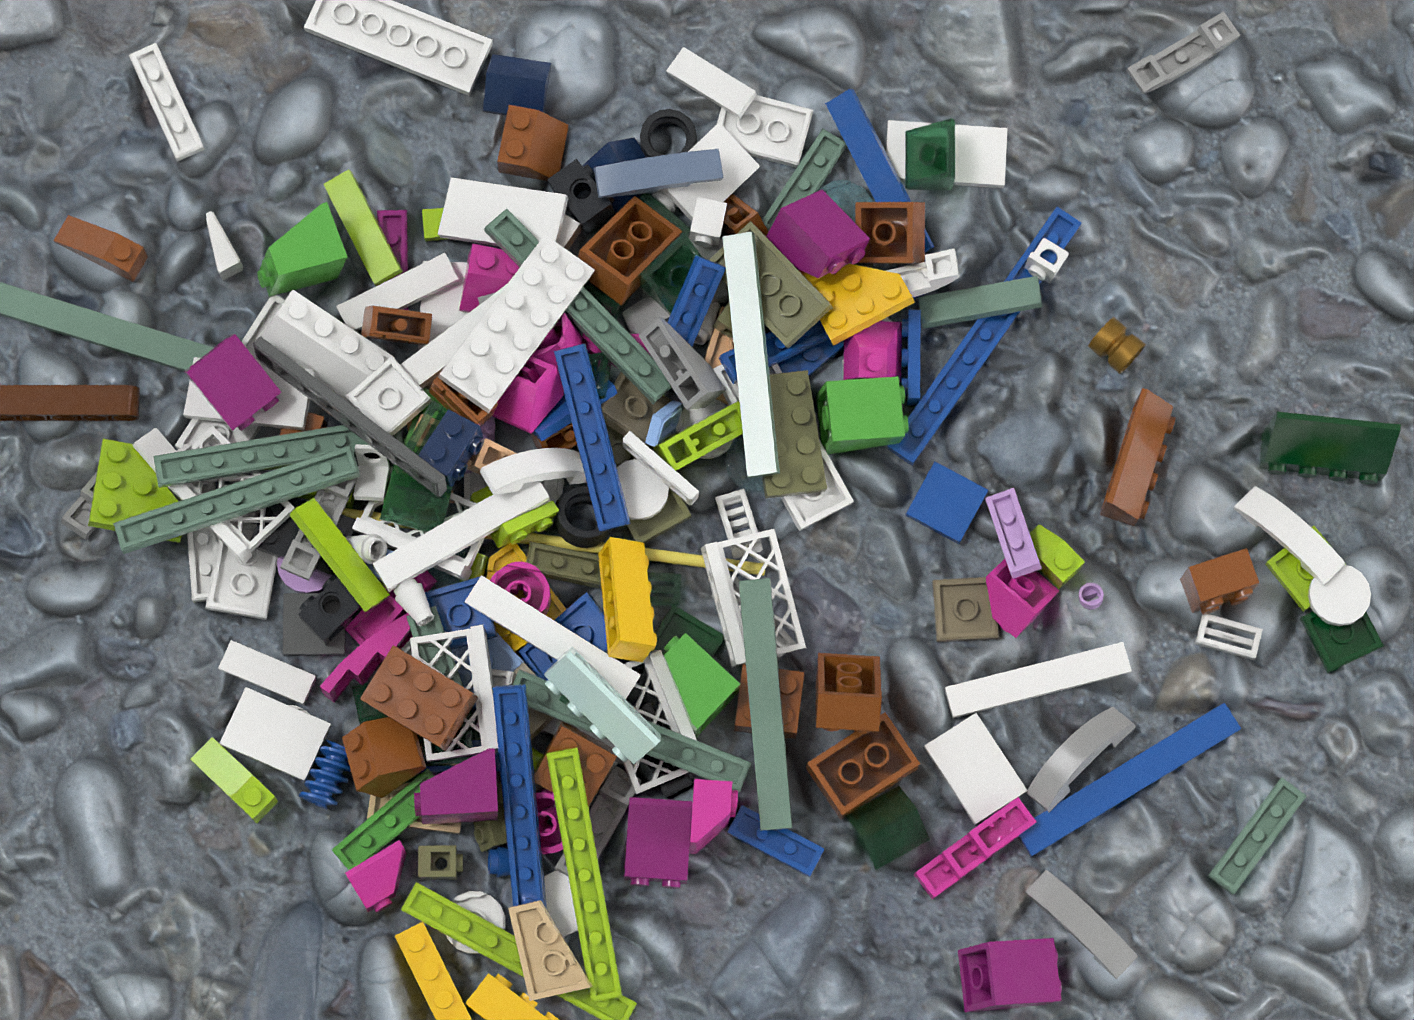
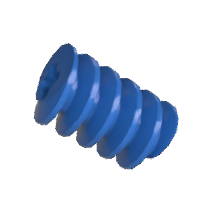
[299,740,351,810]

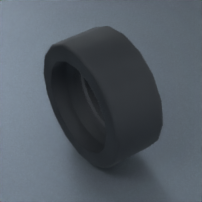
[640,109,697,158]
[555,486,612,548]

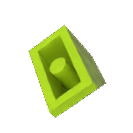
[1030,524,1085,589]

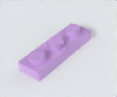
[985,488,1042,579]

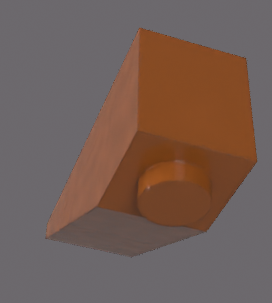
[53,215,148,282]

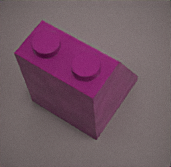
[766,189,870,278]
[184,334,281,431]
[414,748,498,825]
[624,797,693,889]
[958,938,1062,1013]

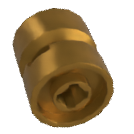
[1088,317,1146,374]

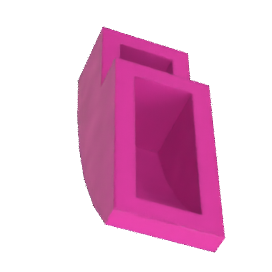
[345,571,437,645]

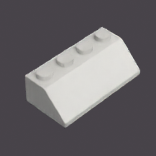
[261,290,395,407]

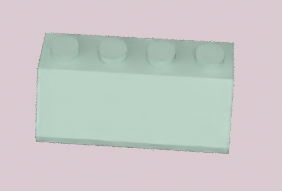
[544,646,661,764]

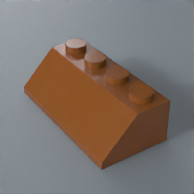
[1100,388,1176,526]

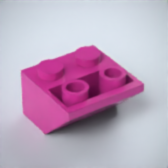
[492,356,564,434]

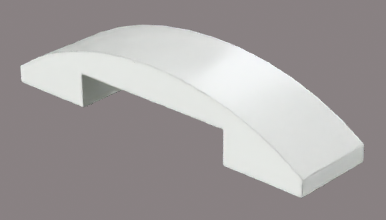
[886,248,959,297]
[480,448,587,495]
[1234,486,1345,585]

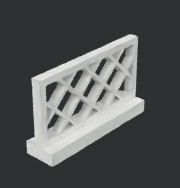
[168,426,295,564]
[352,466,485,581]
[701,529,806,667]
[410,625,499,762]
[623,650,697,794]

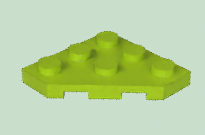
[88,439,182,543]

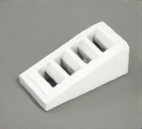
[206,211,243,280]
[715,489,763,559]

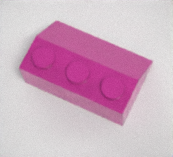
[459,244,520,313]
[689,779,738,854]

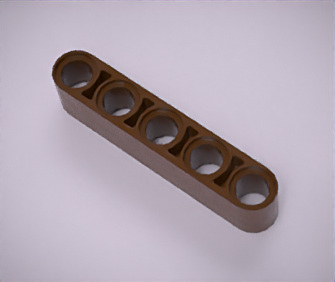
[0,385,140,421]

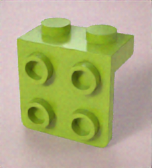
[470,486,559,548]

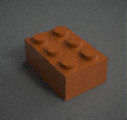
[578,196,682,305]
[360,645,478,751]
[816,653,882,733]
[806,712,920,820]

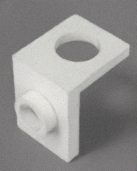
[1024,238,1069,283]
[133,428,191,473]
[353,444,390,501]

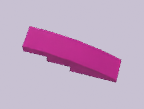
[319,613,413,702]
[914,797,1036,900]

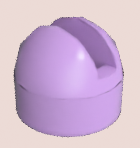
[1079,583,1104,610]

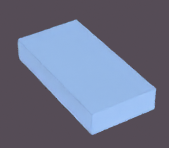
[645,400,683,447]

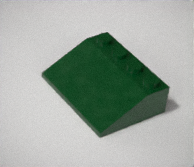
[1260,411,1401,484]

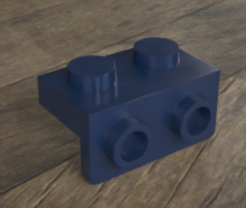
[418,409,484,487]

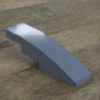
[594,148,724,198]

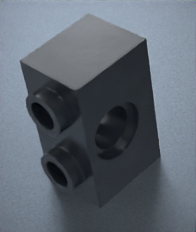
[548,159,615,235]
[298,574,362,646]

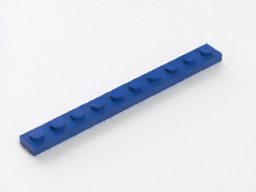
[887,207,1082,466]

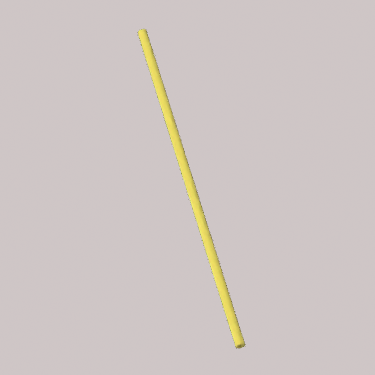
[342,508,765,576]

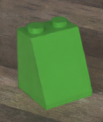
[257,202,347,297]
[816,376,909,455]
[663,633,740,738]

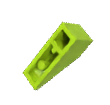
[652,401,743,471]
[190,737,279,824]

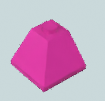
[843,321,902,383]
[986,559,1059,638]
[345,840,407,913]

